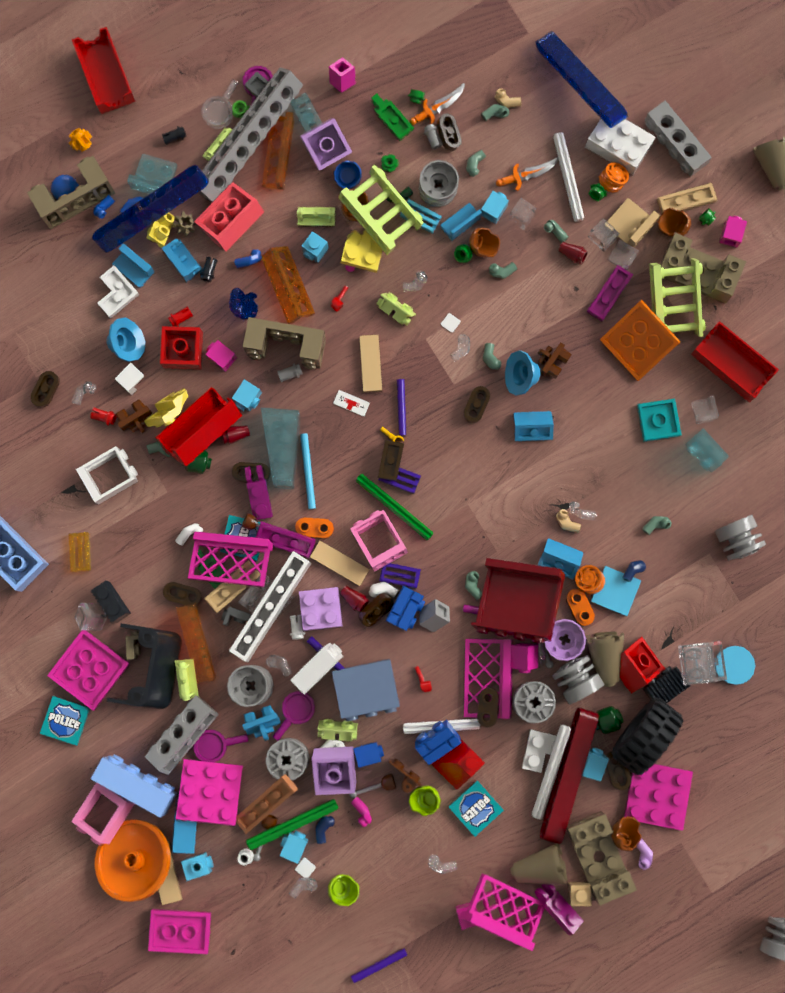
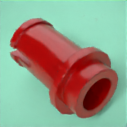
[168,306,193,327]
[90,407,116,426]

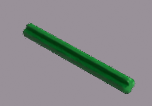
[356,474,433,540]
[246,799,338,850]

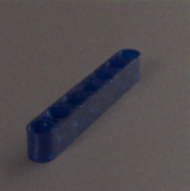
[535,31,628,128]
[92,165,209,253]

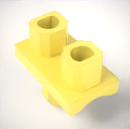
[146,211,175,248]

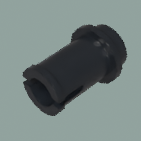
[162,126,187,145]
[200,257,218,282]

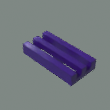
[379,468,421,494]
[379,563,421,588]

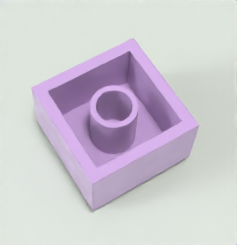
[300,118,352,171]
[299,587,343,631]
[312,747,357,795]

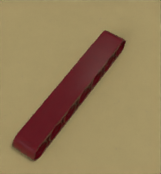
[540,707,598,844]

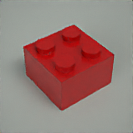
[160,326,203,370]

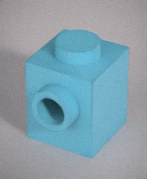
[481,191,509,224]
[301,231,329,263]
[232,379,262,412]
[582,748,609,781]
[280,830,309,864]
[181,852,214,881]

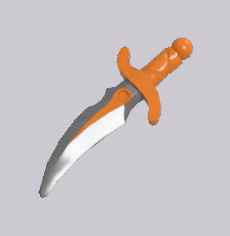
[410,83,465,125]
[496,157,559,191]

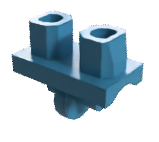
[242,705,281,741]

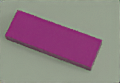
[587,265,633,322]
[255,521,316,558]

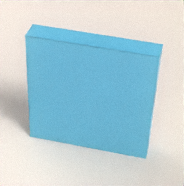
[590,566,641,617]

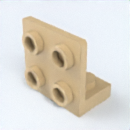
[604,198,660,249]

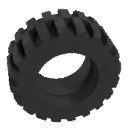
[612,698,684,775]

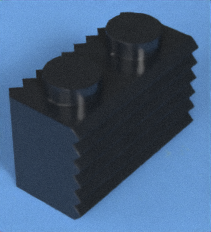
[91,581,131,623]
[643,666,691,703]

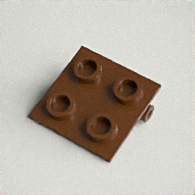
[388,758,421,793]

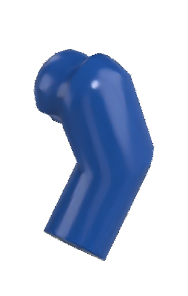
[93,195,115,219]

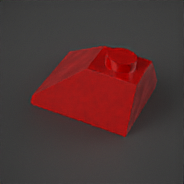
[620,637,665,694]
[431,738,485,790]

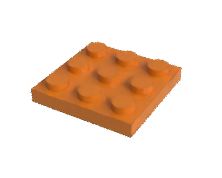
[600,300,681,381]

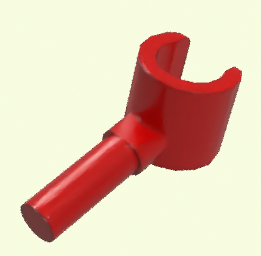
[331,286,348,312]
[414,666,432,692]

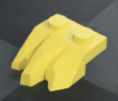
[340,230,383,273]
[144,388,188,428]

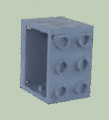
[332,659,400,722]

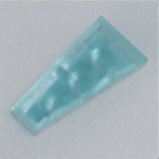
[261,408,300,489]

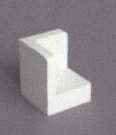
[115,363,144,395]

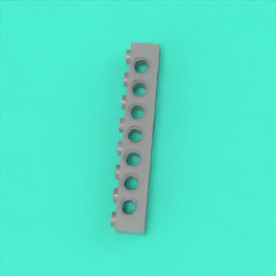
[191,67,303,202]

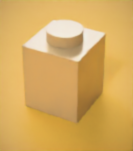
[568,882,591,906]

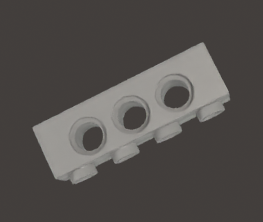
[645,100,712,177]
[145,696,219,775]

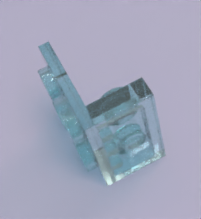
[127,154,178,199]
[685,428,729,472]

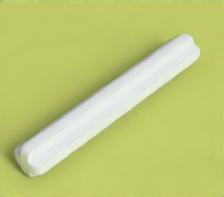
[403,719,480,734]

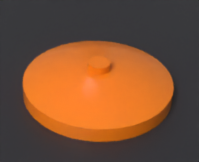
[95,820,171,902]

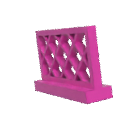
[188,531,273,588]
[464,639,513,719]
[460,873,545,951]

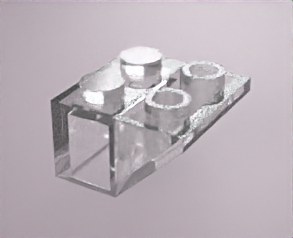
[678,641,727,685]

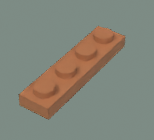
[236,774,298,834]

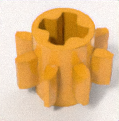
[68,128,92,152]

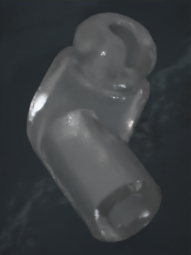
[403,271,427,292]
[568,502,596,520]
[534,643,547,668]
[428,855,458,874]
[288,877,318,899]

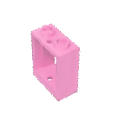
[350,510,408,572]
[71,782,135,845]

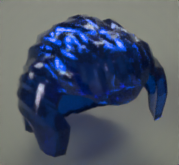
[229,288,258,320]

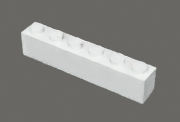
[229,551,311,662]

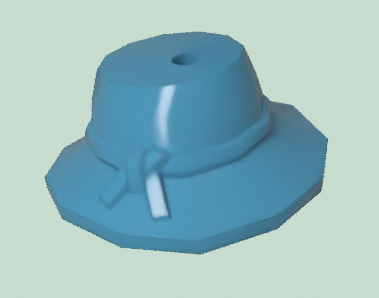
[106,317,146,362]
[505,350,540,396]

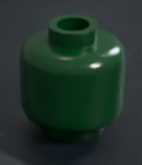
[182,450,212,474]
[596,706,624,734]

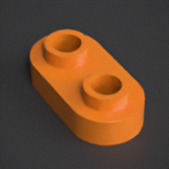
[295,517,334,539]
[566,589,595,626]

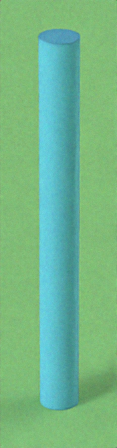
[300,433,316,510]

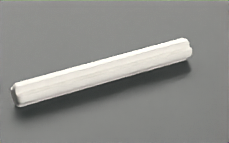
[553,132,584,222]
[532,725,571,820]

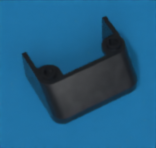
[106,623,182,709]

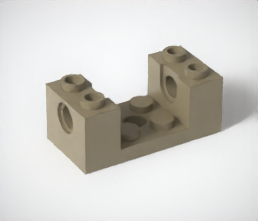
[27,156,115,230]
[660,233,746,304]
[243,317,326,370]
[566,811,637,905]

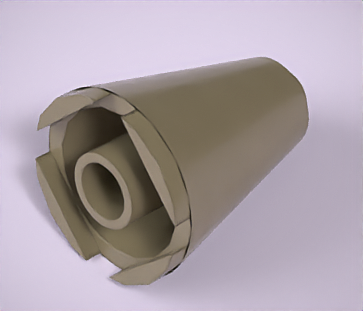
[753,137,785,191]
[586,631,625,687]
[510,844,567,885]

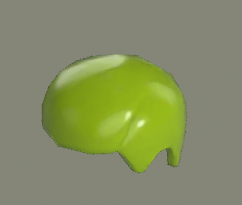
[408,785,441,816]
[328,874,359,906]

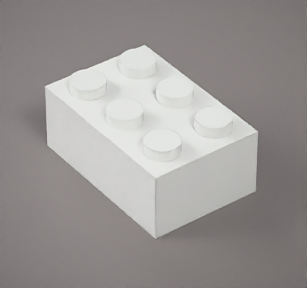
[585,109,655,175]

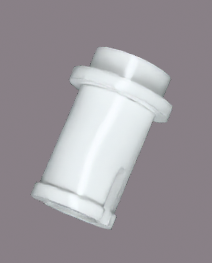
[290,615,305,640]
[238,848,254,865]

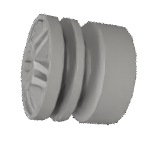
[418,160,459,207]
[715,515,766,561]
[552,655,604,705]
[227,665,274,707]
[512,681,556,723]
[266,738,310,780]
[759,916,785,961]

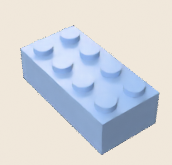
[0,516,49,592]
[91,754,178,818]

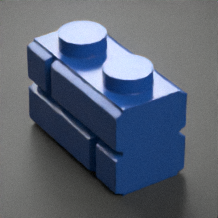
[386,586,425,631]
[415,720,461,765]

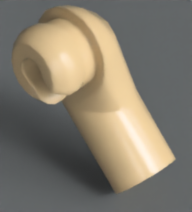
[495,88,521,108]
[556,509,581,533]

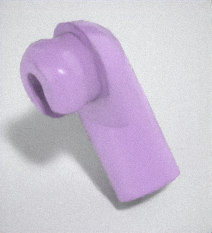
[636,838,653,870]

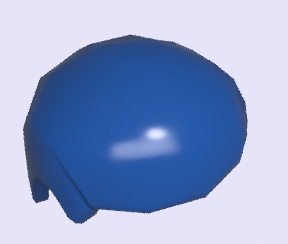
[334,161,362,189]
[51,174,79,200]

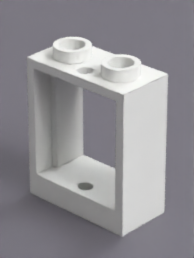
[76,446,138,504]
[291,643,343,694]

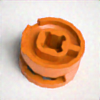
[599,162,629,193]
[575,565,605,594]

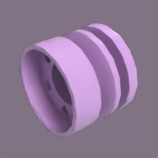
[544,619,586,661]

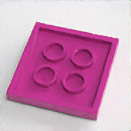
[47,629,130,711]
[176,759,243,826]
[624,764,693,831]

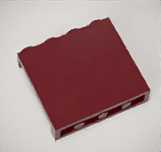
[471,558,565,644]

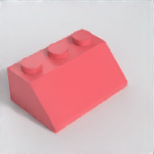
[194,182,264,252]

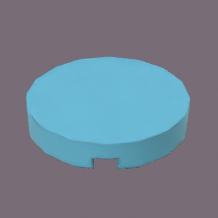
[715,646,755,685]

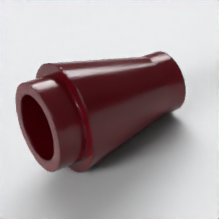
[558,241,588,264]
[222,425,250,445]
[340,586,369,612]

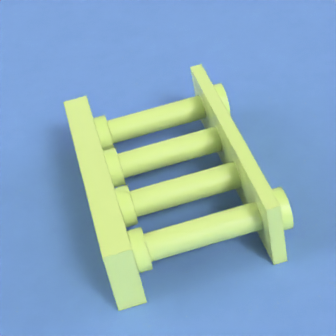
[338,165,424,255]
[649,258,706,337]

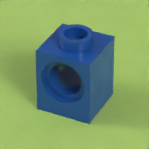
[354,742,384,768]

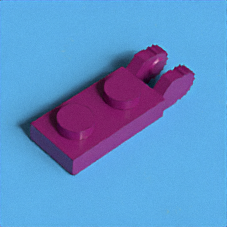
[245,465,273,520]
[534,884,584,936]

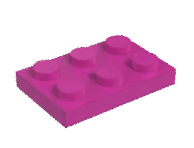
[148,909,211,954]

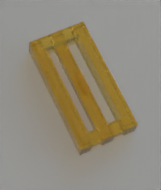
[69,532,91,572]

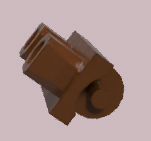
[537,342,571,379]
[116,399,153,434]

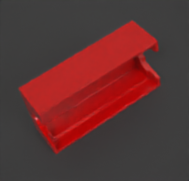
[72,27,136,114]
[691,321,779,403]
[155,387,242,466]

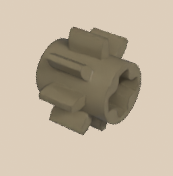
[173,211,196,237]

